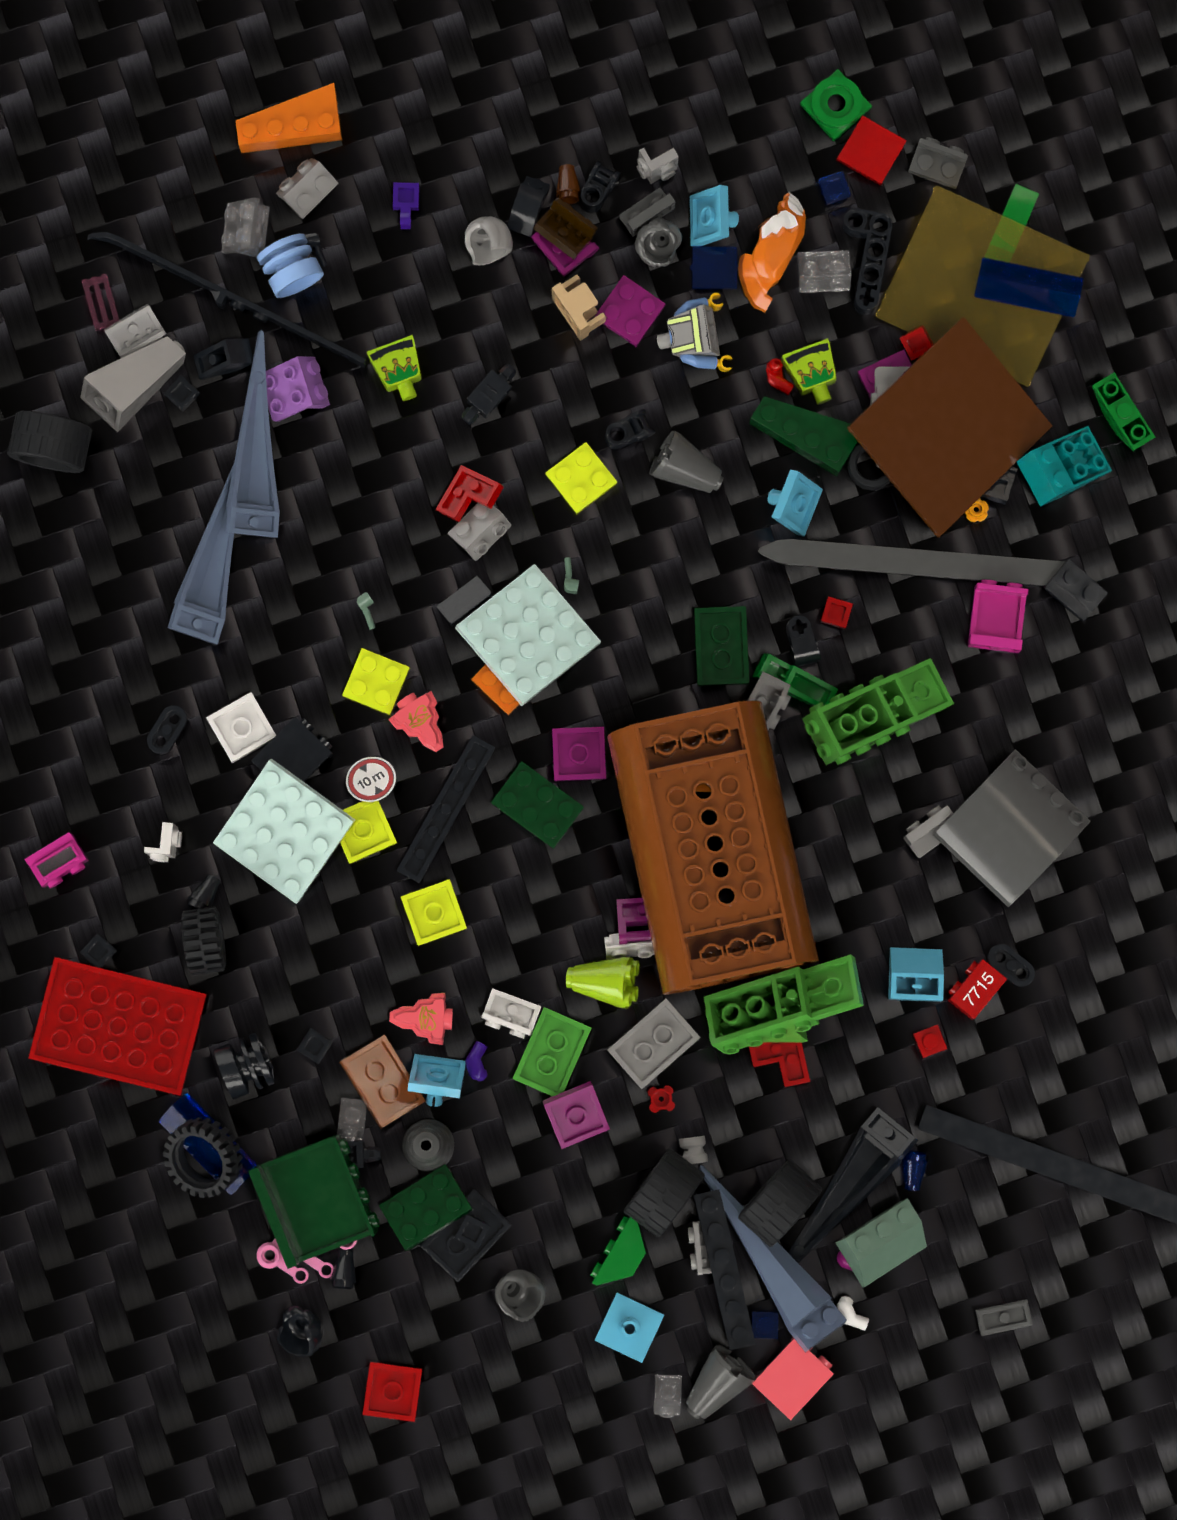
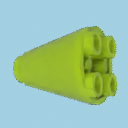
[566,957,640,1009]

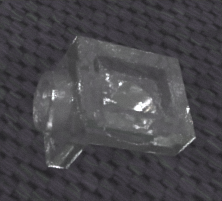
[337,1098,367,1141]
[654,1374,682,1418]

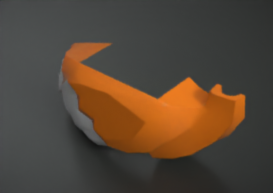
[738,192,806,313]

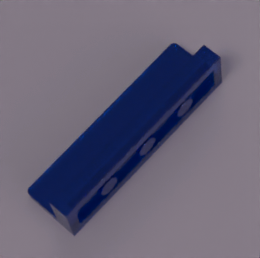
[974,257,1084,317]
[159,1093,257,1195]

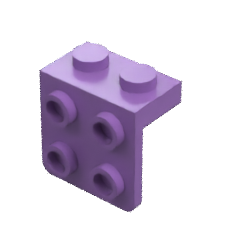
[266,356,330,422]

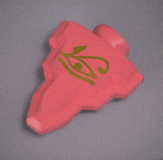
[388,691,444,752]
[389,993,453,1045]

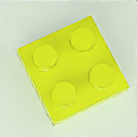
[545,442,617,514]
[342,648,410,716]
[340,801,397,864]
[401,879,467,946]

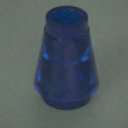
[902,1151,928,1191]

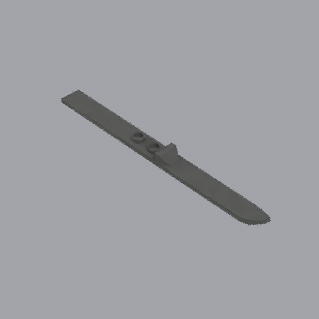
[758,539,1065,586]

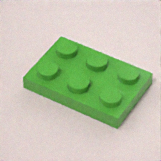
[513,1007,592,1096]

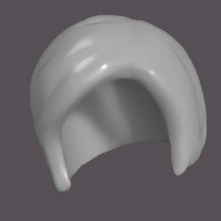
[465,216,513,266]

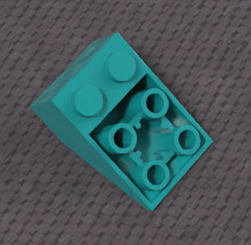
[1017,426,1112,507]

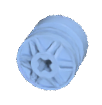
[257,233,324,298]

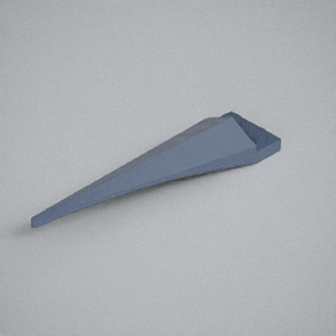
[226,330,280,538]
[168,464,234,644]
[699,1165,847,1353]

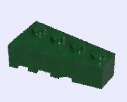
[749,396,858,477]

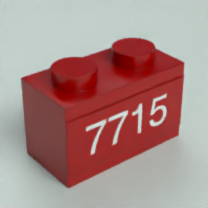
[948,959,1007,1020]

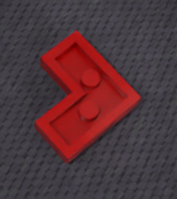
[436,465,504,522]
[749,1042,810,1087]

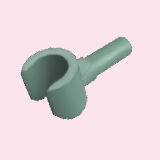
[564,557,579,594]
[357,592,376,630]

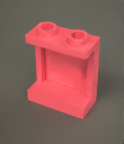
[752,1338,834,1420]

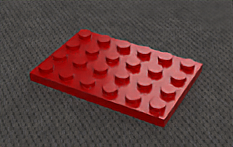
[28,957,207,1096]

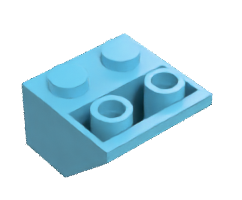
[888,947,944,1002]

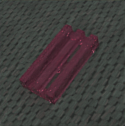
[82,274,119,331]

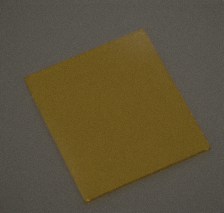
[875,185,1090,387]

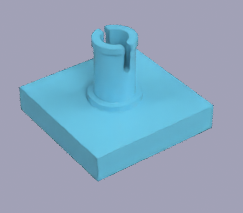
[690,185,739,247]
[768,470,823,536]
[408,1054,466,1107]
[595,1292,664,1363]

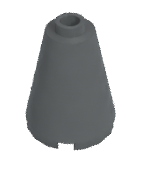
[649,430,724,493]
[402,1119,455,1172]
[686,1345,756,1419]

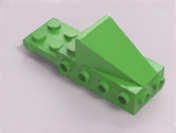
[802,658,954,765]
[704,954,864,1054]

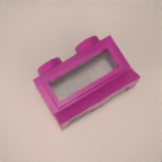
[25,832,89,889]

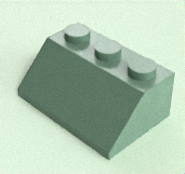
[835,1198,927,1288]

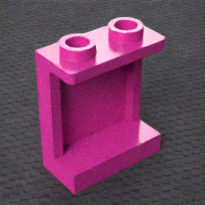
[968,580,1028,654]

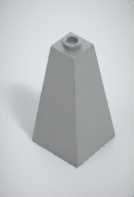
[80,336,186,432]

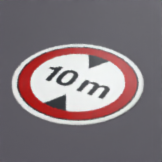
[346,757,396,802]

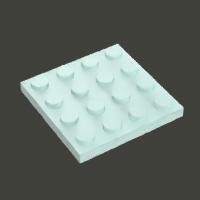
[455,564,601,706]
[213,759,355,904]

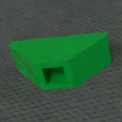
[1092,372,1155,451]
[590,1216,646,1286]

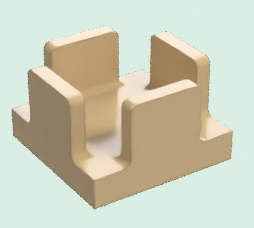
[552,274,606,341]

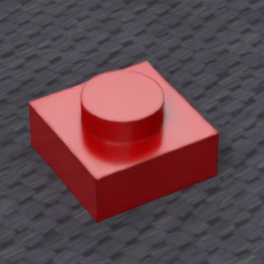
[900,325,933,361]
[821,596,853,629]
[913,1024,947,1058]

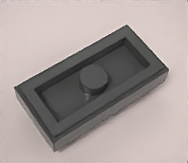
[975,1299,1033,1336]

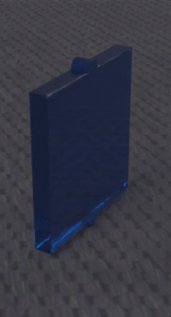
[690,246,738,289]

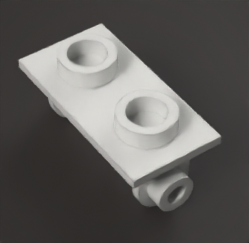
[604,933,654,960]

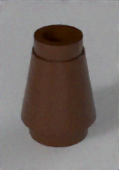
[556,164,581,204]

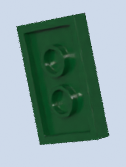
[694,606,749,686]
[491,761,584,849]
[379,1164,473,1251]

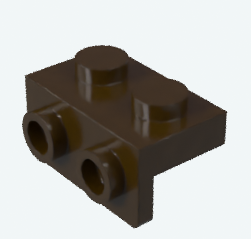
[534,198,597,260]

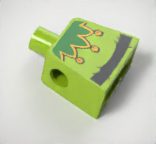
[367,335,422,401]
[781,339,836,405]

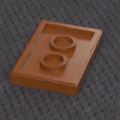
[340,1035,425,1129]

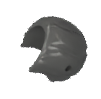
[635,218,682,267]
[495,1270,547,1322]

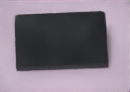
[436,576,493,627]

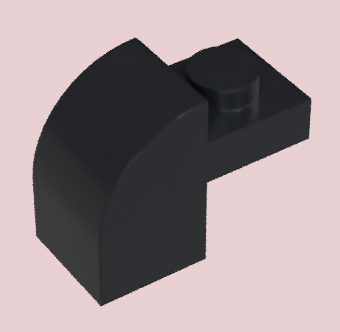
[508,176,551,237]

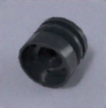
[213,1033,275,1100]

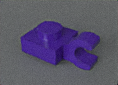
[393,182,419,229]

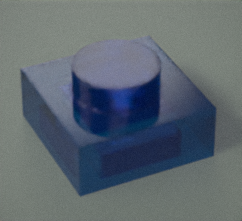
[818,171,851,205]
[751,1311,779,1339]

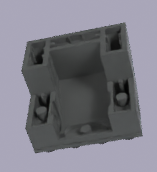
[933,749,1091,907]

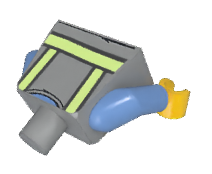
[657,293,732,372]

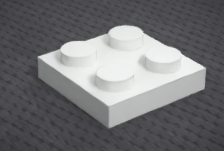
[206,692,276,763]

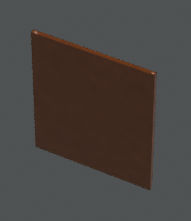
[847,317,1052,538]

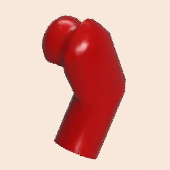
[766,358,795,395]

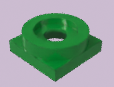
[800,69,872,142]

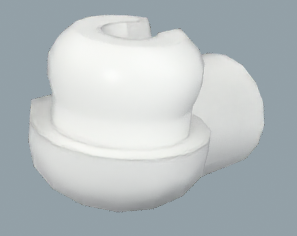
[837,1296,869,1331]

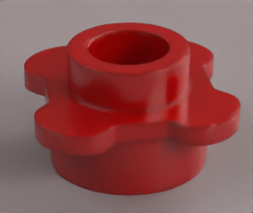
[648,1085,675,1113]

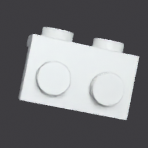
[144,822,182,862]
[481,988,541,1039]

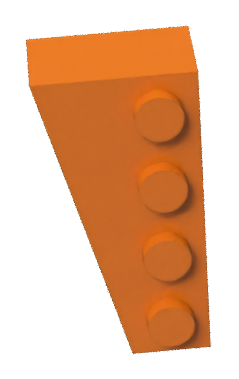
[236,83,342,153]

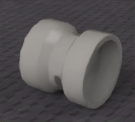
[679,1136,708,1164]

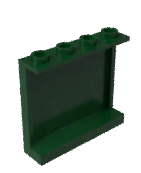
[248,1133,380,1269]

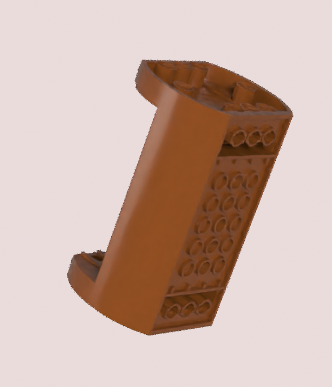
[607,701,819,995]

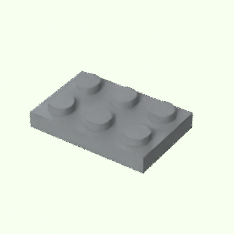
[607,999,701,1089]

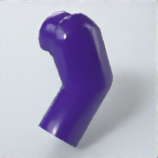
[465,1041,488,1082]

